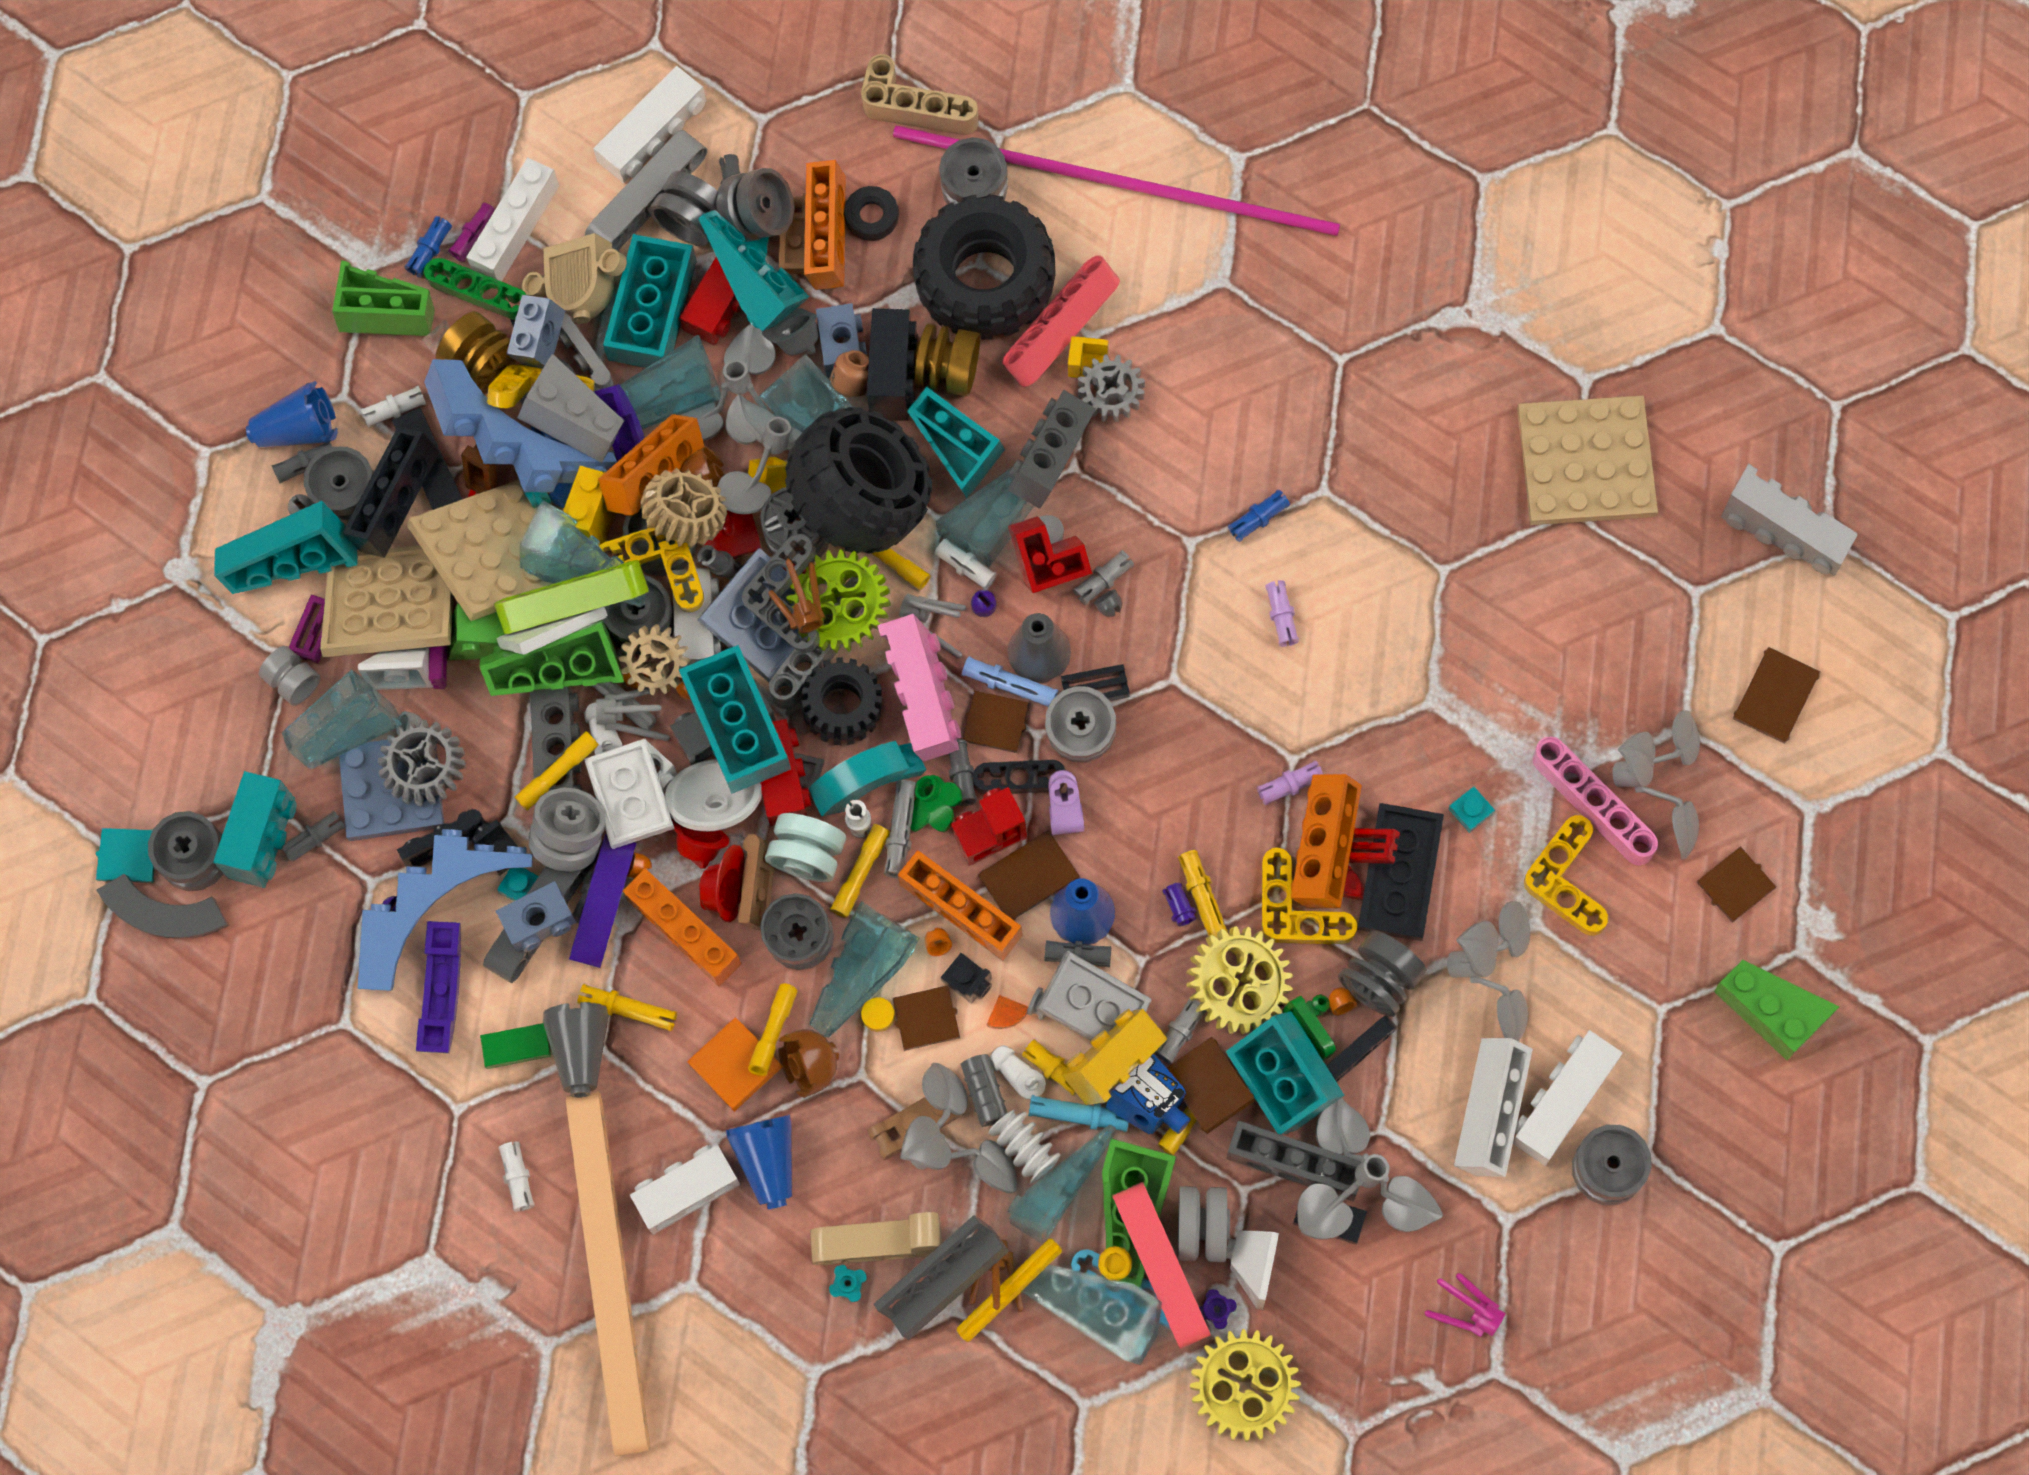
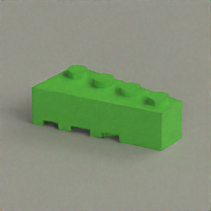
[479,619,624,696]

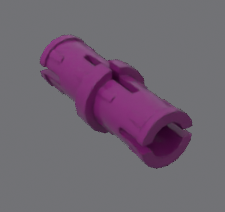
[448,202,495,262]

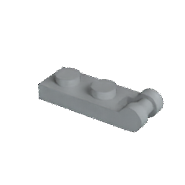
[559,313,614,390]

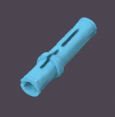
[1028,1095,1129,1132]

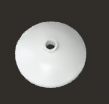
[665,759,762,831]

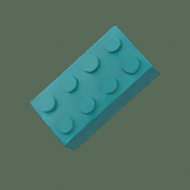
[603,234,697,372]
[678,645,791,794]

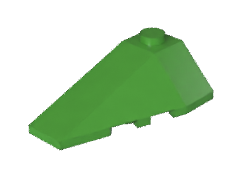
[1102,1139,1177,1288]

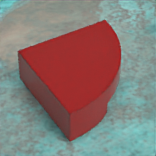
[1343,865,1363,901]

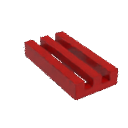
[1349,828,1400,864]

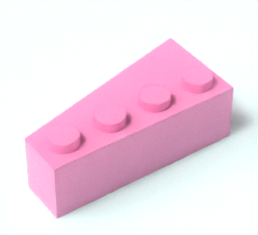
[877,614,961,762]

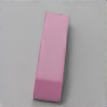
[1532,736,1658,866]

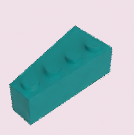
[214,501,358,594]

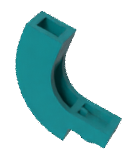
[808,741,927,817]

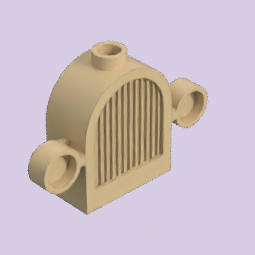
[522,233,627,324]

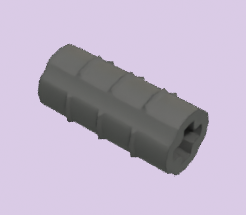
[960,1054,1008,1127]

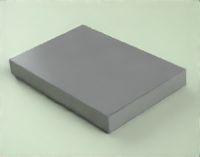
[1036,951,1152,1041]

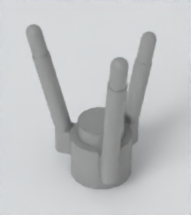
[899,594,966,658]
[596,688,670,741]

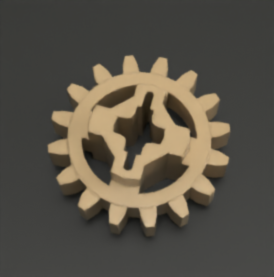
[619,624,690,695]

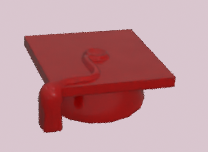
[704,510,762,559]

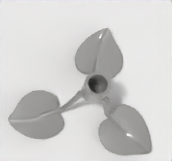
[673,324,812,450]
[717,394,795,514]
[1613,710,1700,860]
[1447,901,1530,1042]
[901,1063,1017,1193]
[1297,1098,1443,1240]

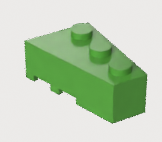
[332,260,435,336]
[448,604,504,660]
[1714,960,1839,1060]

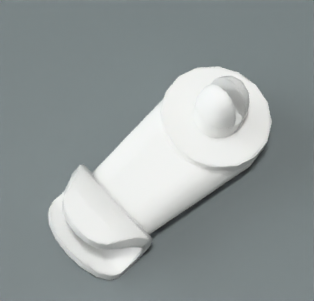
[584,703,623,755]
[989,1045,1046,1100]

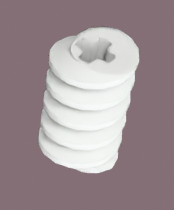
[988,1110,1061,1184]

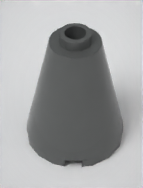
[1007,613,1071,683]
[543,1002,609,1098]

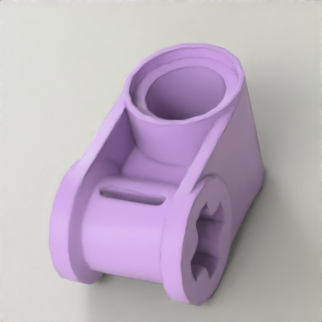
[1048,770,1084,835]

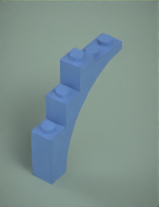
[424,359,617,492]
[357,829,533,991]

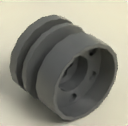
[760,487,829,563]
[760,893,834,970]
[1338,930,1427,1017]

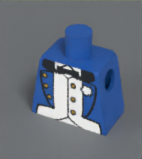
[1106,1054,1191,1134]

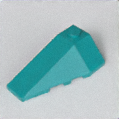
[698,210,810,332]

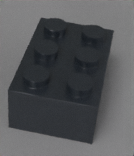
[867,308,918,421]

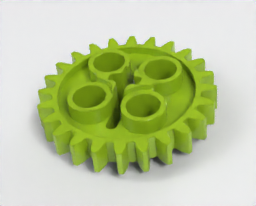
[786,549,891,653]

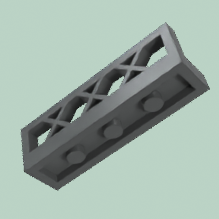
[873,1215,1009,1340]

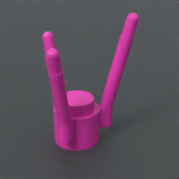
[1425,1273,1506,1337]

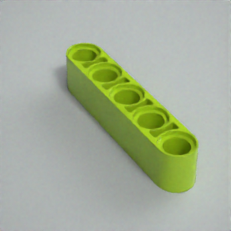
[494,560,649,634]

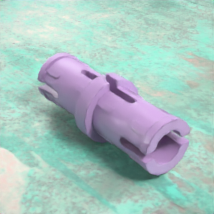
[1265,580,1299,647]
[1257,761,1323,805]

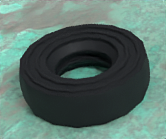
[844,186,899,241]

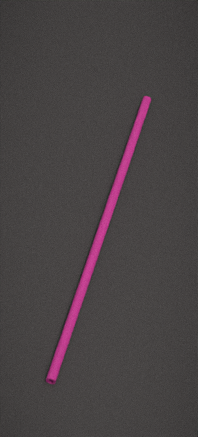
[893,125,1340,236]

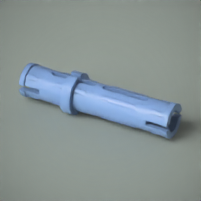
[962,656,1058,707]

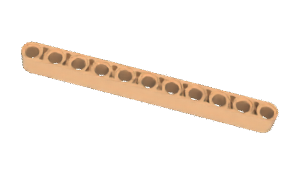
[566,1091,650,1457]

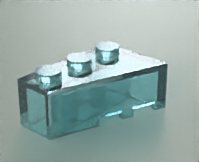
[620,335,721,429]
[936,467,1034,567]
[281,669,403,770]

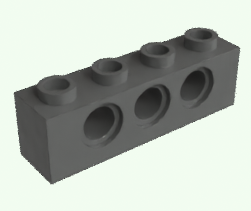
[1007,390,1096,509]
[530,686,582,805]
[1227,1121,1361,1202]

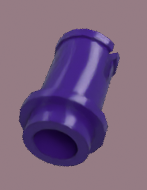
[1162,882,1196,927]

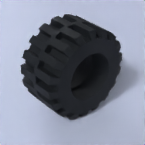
[802,657,882,745]

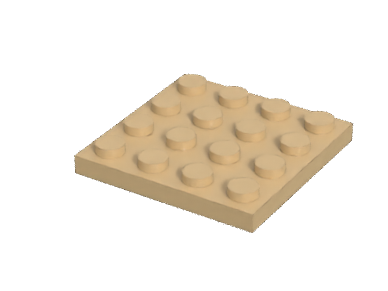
[1517,395,1658,525]
[407,480,582,621]
[320,545,454,657]

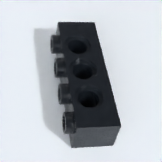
[342,426,440,558]

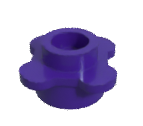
[1199,1289,1237,1330]

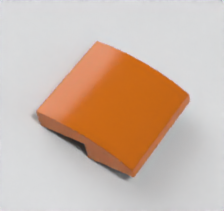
[687,1017,783,1112]

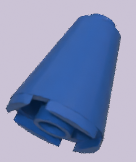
[246,381,338,448]
[1050,878,1115,945]
[725,1115,792,1210]

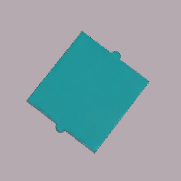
[96,828,155,883]

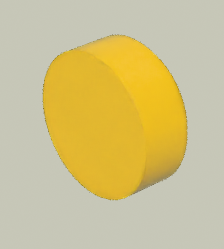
[861,997,895,1032]
[1098,1246,1133,1281]

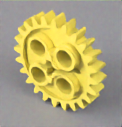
[1186,926,1293,1034]
[1190,1329,1301,1442]

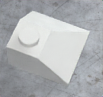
[358,647,433,690]
[1226,1230,1279,1310]

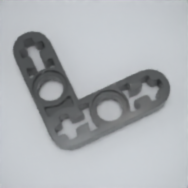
[742,534,820,653]

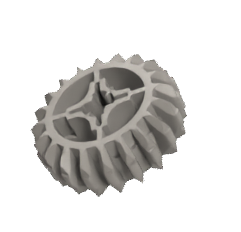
[378,719,466,807]

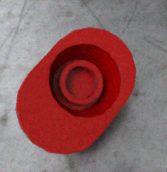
[671,818,730,869]
[699,844,745,923]

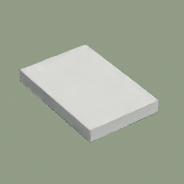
[496,607,608,655]
[584,738,674,849]

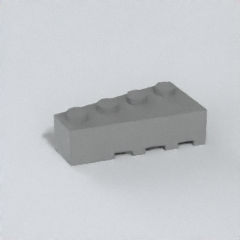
[1721,463,1858,576]

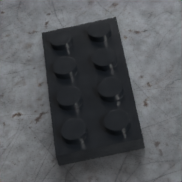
[1357,803,1444,941]

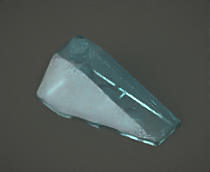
[1007,1125,1116,1244]

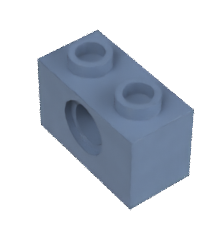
[507,295,565,368]
[816,303,867,378]
[496,881,576,952]

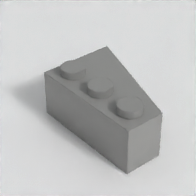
[517,354,624,463]

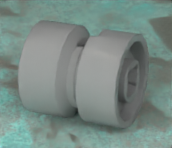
[259,646,320,706]

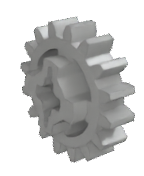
[1078,354,1145,422]

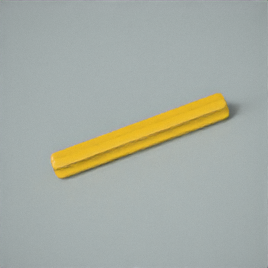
[956,1238,1062,1342]

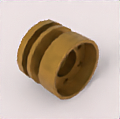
[435,311,516,394]
[914,323,981,397]

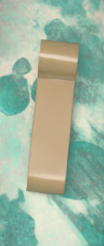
[861,54,979,135]
[810,1212,942,1265]

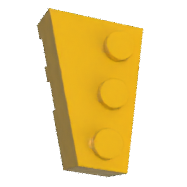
[1061,1008,1167,1105]

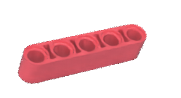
[1002,255,1120,387]
[1112,1182,1211,1349]

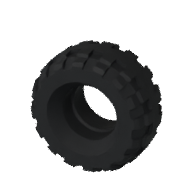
[913,194,1056,340]
[785,407,932,554]

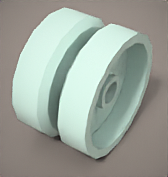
[765,813,846,882]

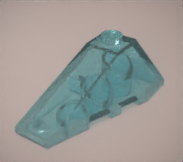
[759,354,853,432]
[520,501,645,607]
[809,901,920,1038]
[1021,1265,1162,1365]

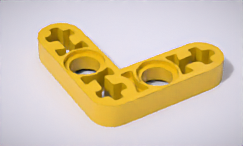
[487,365,595,408]
[594,528,705,612]
[1524,815,1608,936]
[1262,848,1357,944]

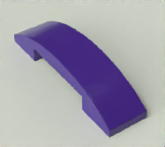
[593,384,645,462]
[569,834,636,968]
[416,921,461,1054]

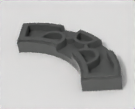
[96,874,229,938]

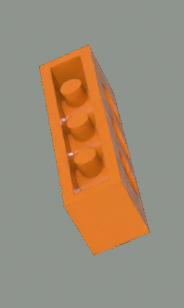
[804,159,846,290]
[598,414,705,516]
[1291,774,1362,908]
[898,850,1023,961]
[622,868,742,987]

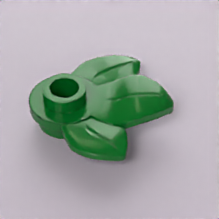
[911,775,963,833]

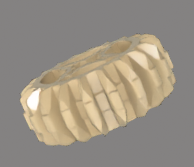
[640,468,727,548]

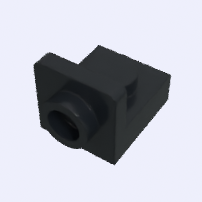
[471,820,518,876]
[940,953,992,1004]

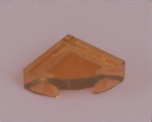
[986,995,1028,1029]

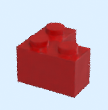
[1008,516,1093,594]
[951,787,1027,866]

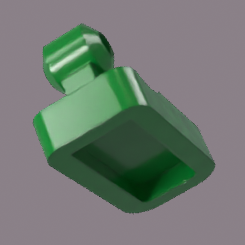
[1282,994,1336,1061]

